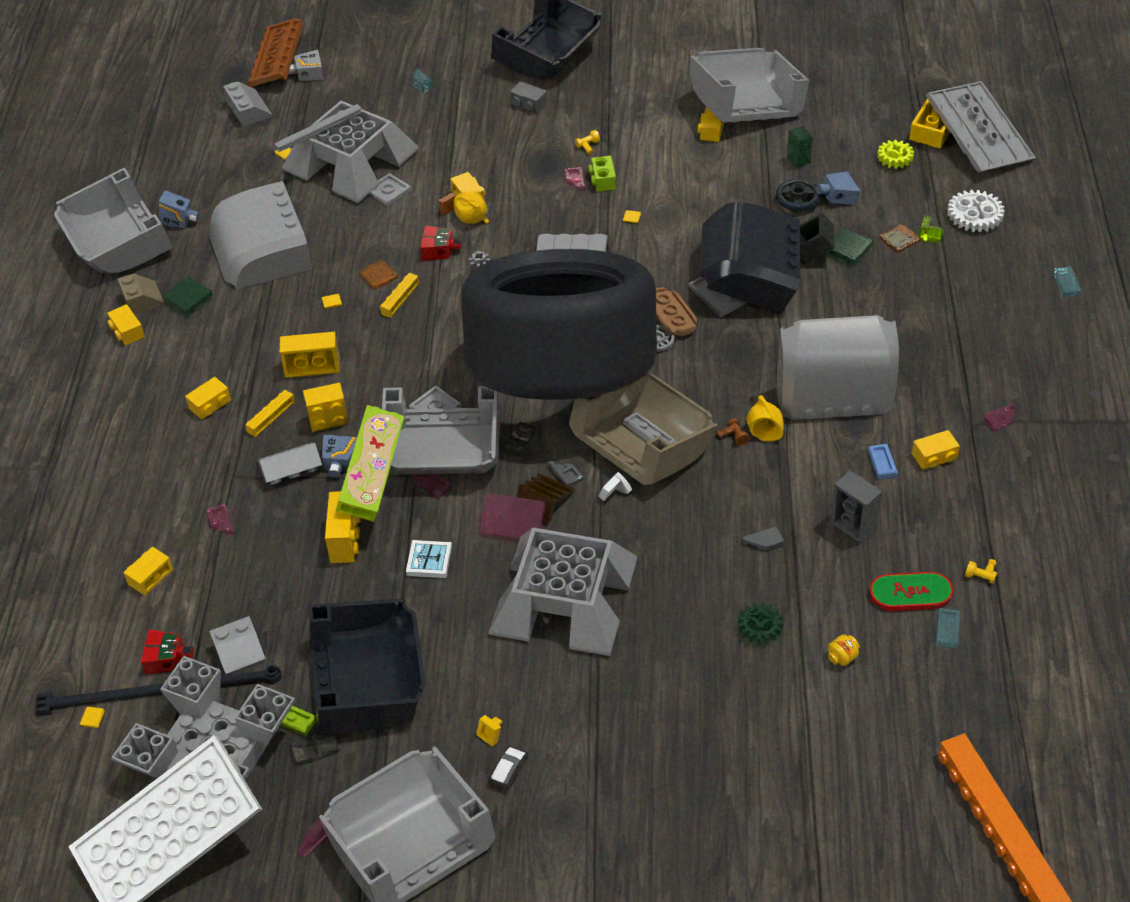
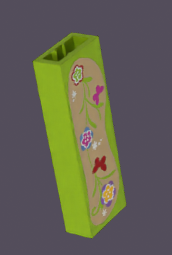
[336,405,404,522]

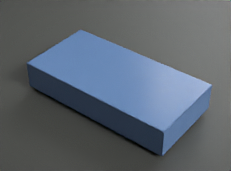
[868,444,897,479]

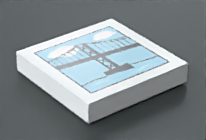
[406,540,452,578]

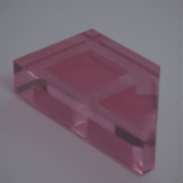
[565,167,586,191]
[984,403,1015,432]
[412,474,452,499]
[206,504,234,535]
[298,813,327,858]

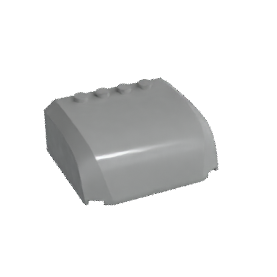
[690,48,809,123]
[54,167,173,274]
[209,181,312,290]
[776,315,899,420]
[382,386,500,475]
[319,747,496,902]

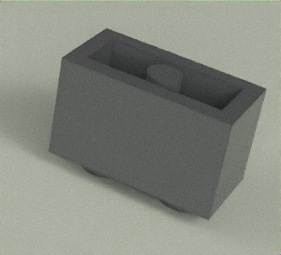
[510,81,548,114]

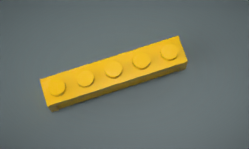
[380,273,419,318]
[245,390,295,437]

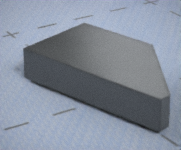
[548,461,584,487]
[742,527,784,551]

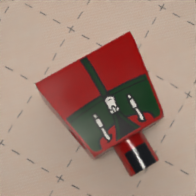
[420,226,462,260]
[141,630,194,674]

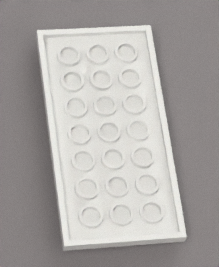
[69,735,263,902]

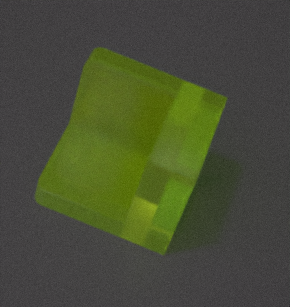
[920,215,943,243]

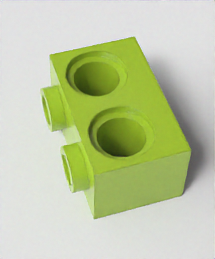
[589,156,616,192]

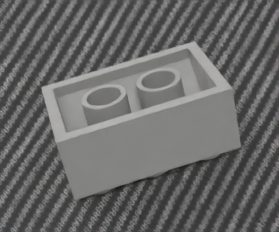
[223,82,272,127]
[257,442,322,485]

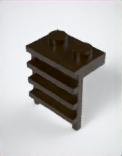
[514,473,575,524]

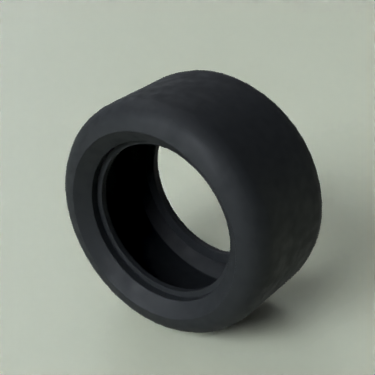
[461,249,657,400]

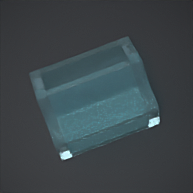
[411,69,433,93]

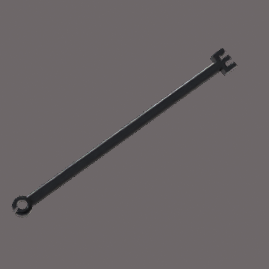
[35,665,282,716]

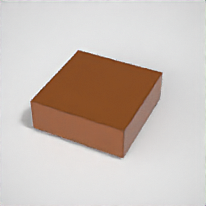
[439,193,456,215]

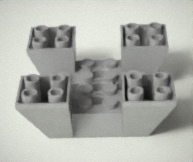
[282,101,419,203]
[489,528,637,656]
[111,656,296,780]

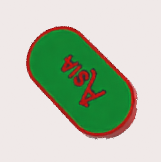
[869,572,953,611]

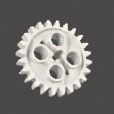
[947,190,1005,232]

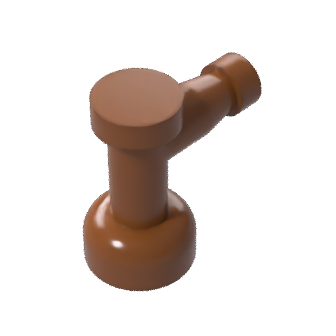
[716,419,750,446]

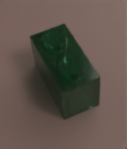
[787,126,813,168]

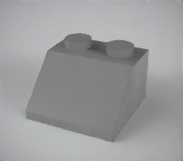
[209,616,266,675]

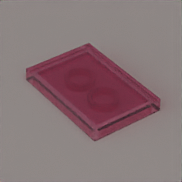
[480,493,545,538]

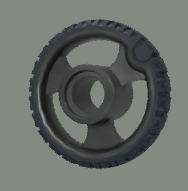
[776,179,820,212]

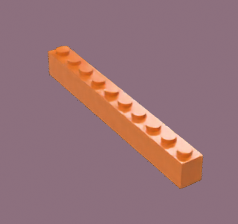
[938,733,1072,902]

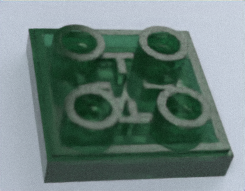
[828,228,873,264]
[162,277,213,314]

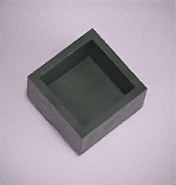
[800,212,834,264]

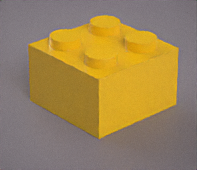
[303,383,349,432]

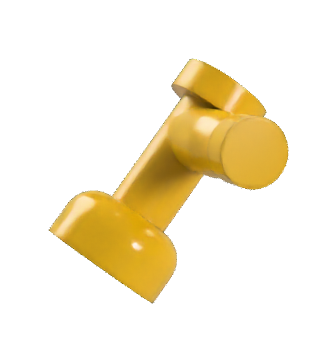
[575,130,600,155]
[965,559,997,584]

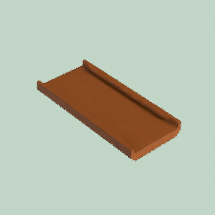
[247,18,303,88]

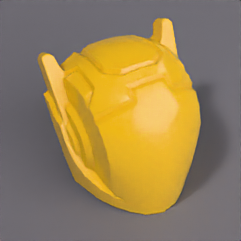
[453,191,489,224]
[746,396,784,441]

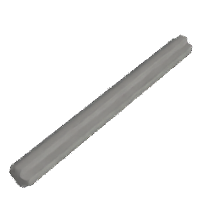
[274,104,362,152]

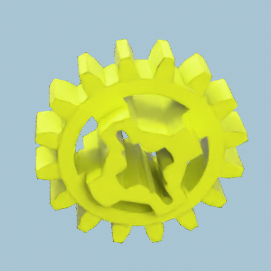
[877,140,914,169]

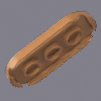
[656,288,697,336]

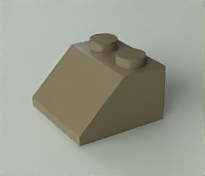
[118,273,165,315]

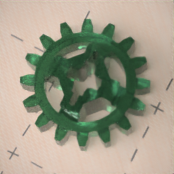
[738,602,784,644]

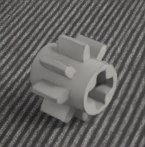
[469,251,490,270]

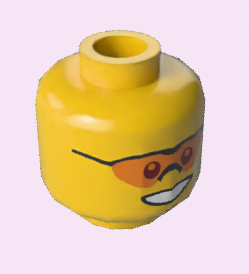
[828,634,860,666]

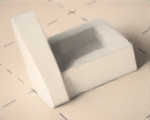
[598,472,632,501]

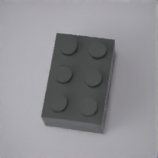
[830,471,882,544]

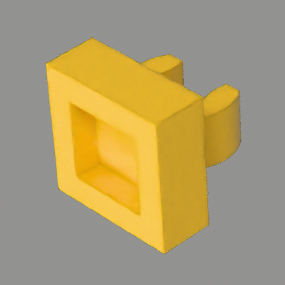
[476,715,503,746]

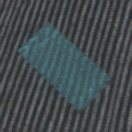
[1053,266,1082,297]
[936,608,960,648]

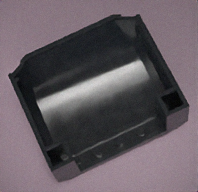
[491,0,601,79]
[700,201,800,314]
[309,598,426,735]

